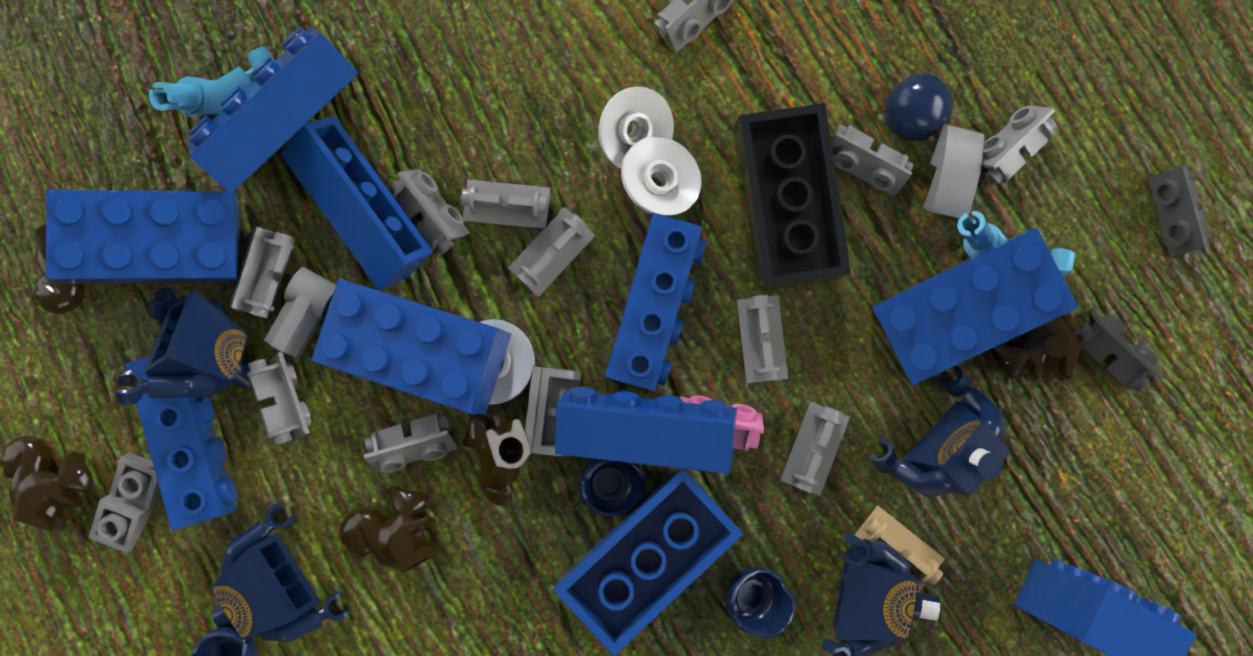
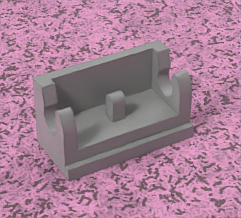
[525,366,582,457]

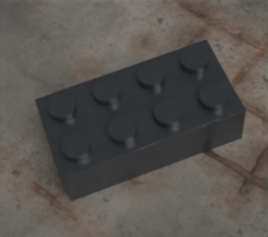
[734,103,851,291]

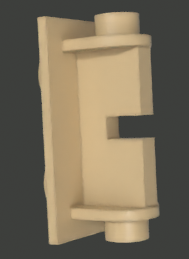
[854,505,945,592]

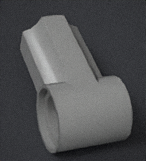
[264,267,336,358]

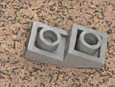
[923,123,984,219]
[88,452,160,554]

